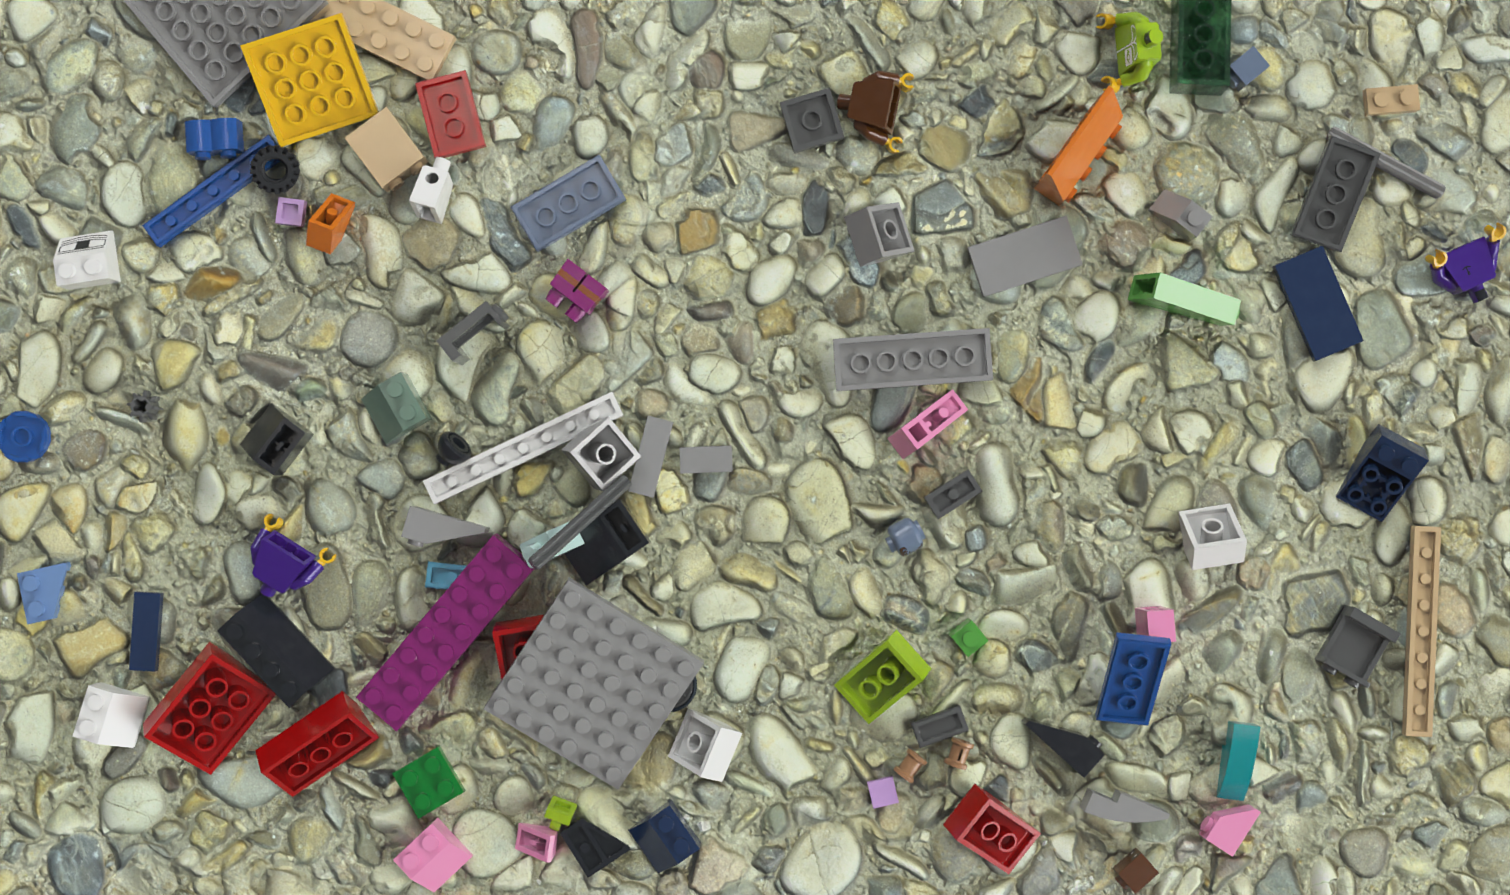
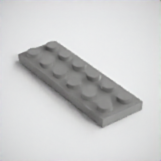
[833,328,993,392]

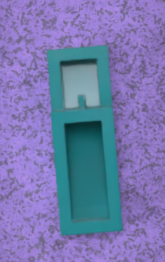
[1216,720,1261,801]

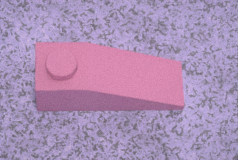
[887,389,968,459]

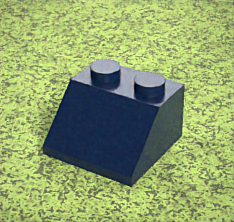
[628,800,701,873]

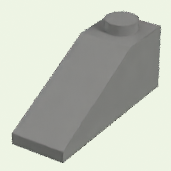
[401,506,490,547]

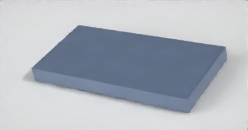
[511,154,626,252]

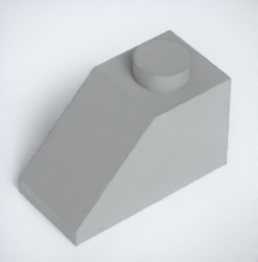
[1148,189,1213,242]

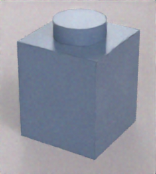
[1222,46,1270,92]

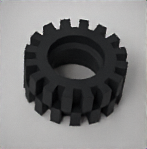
[250,145,300,194]

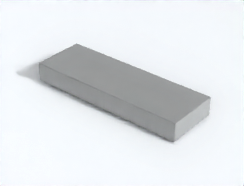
[628,416,674,498]

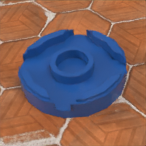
[0,411,51,463]

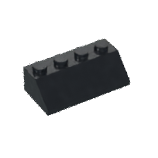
[217,594,336,708]

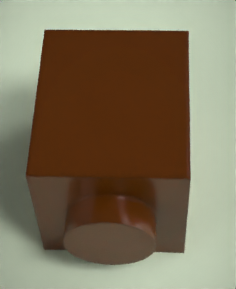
[1113,847,1159,894]

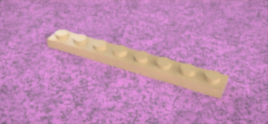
[1402,526,1441,737]

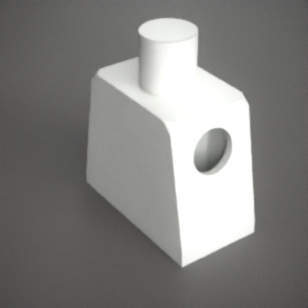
[409,157,453,224]

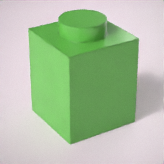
[948,618,988,657]

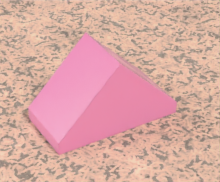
[515,823,559,863]

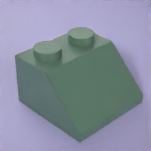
[361,372,432,444]

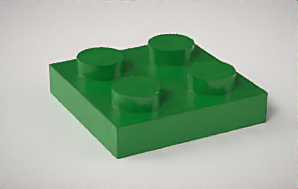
[392,745,466,819]

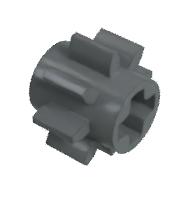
[127,390,163,423]

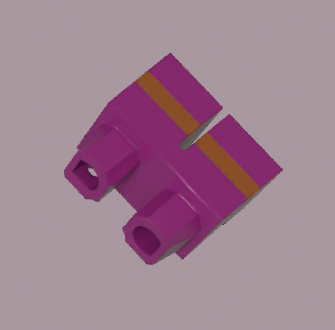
[546,259,609,323]

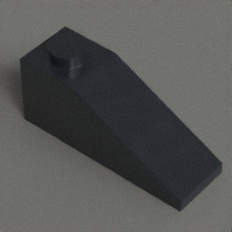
[1021,717,1106,778]

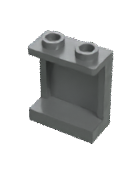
[436,301,510,365]
[1315,605,1400,689]

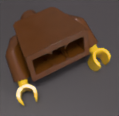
[837,71,914,154]

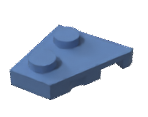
[17,562,71,624]

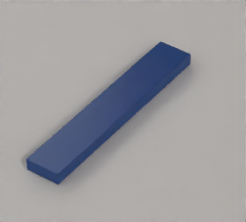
[142,135,280,248]

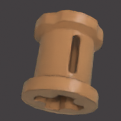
[944,737,974,770]
[893,748,928,784]

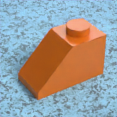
[306,193,355,254]

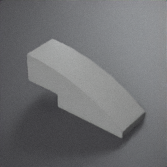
[1080,788,1170,823]

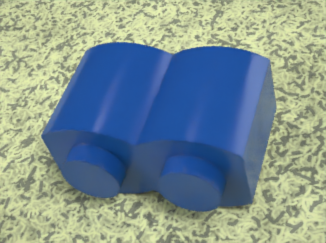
[185,118,244,160]

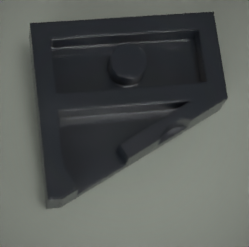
[560,818,631,878]

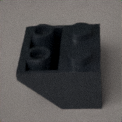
[240,403,314,476]

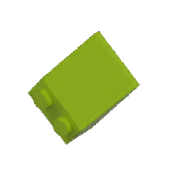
[834,629,932,724]

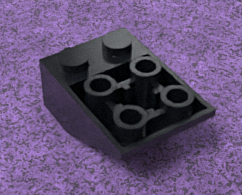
[564,499,651,586]

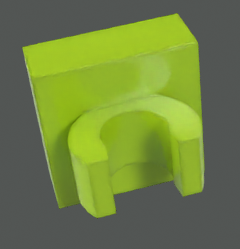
[544,795,578,832]

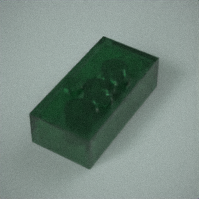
[1169,0,1231,96]

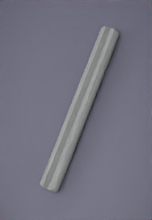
[1326,127,1446,199]

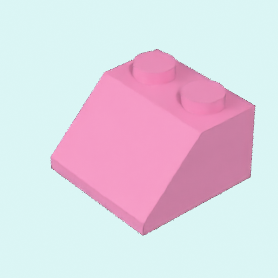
[393,817,473,892]

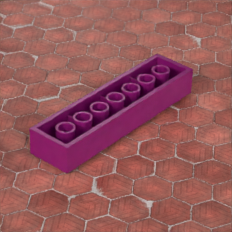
[356,533,535,731]

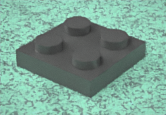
[780,87,844,154]

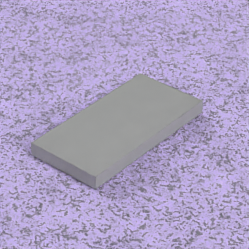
[967,215,1083,297]

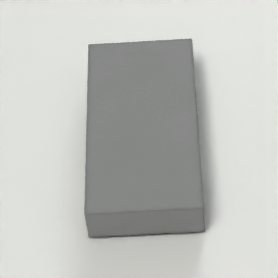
[679,445,733,474]

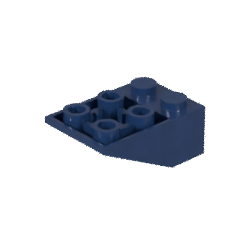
[1336,424,1429,522]

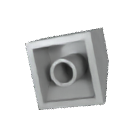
[844,202,915,267]
[561,417,641,491]

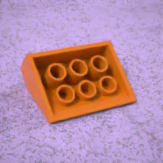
[1034,86,1123,206]

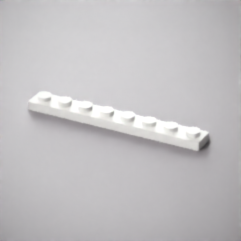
[423,392,624,504]

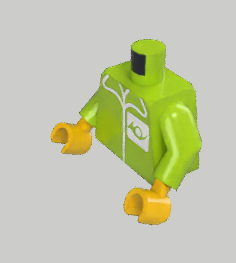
[1096,12,1163,93]

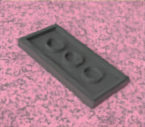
[1290,135,1381,252]

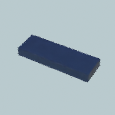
[129,591,164,672]

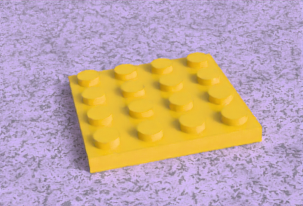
[240,13,379,147]

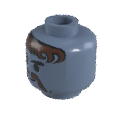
[885,518,926,557]

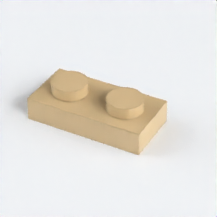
[1363,84,1420,116]

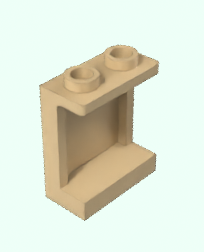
[345,107,428,192]

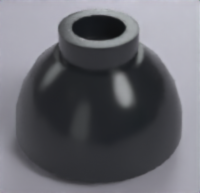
[436,431,472,466]

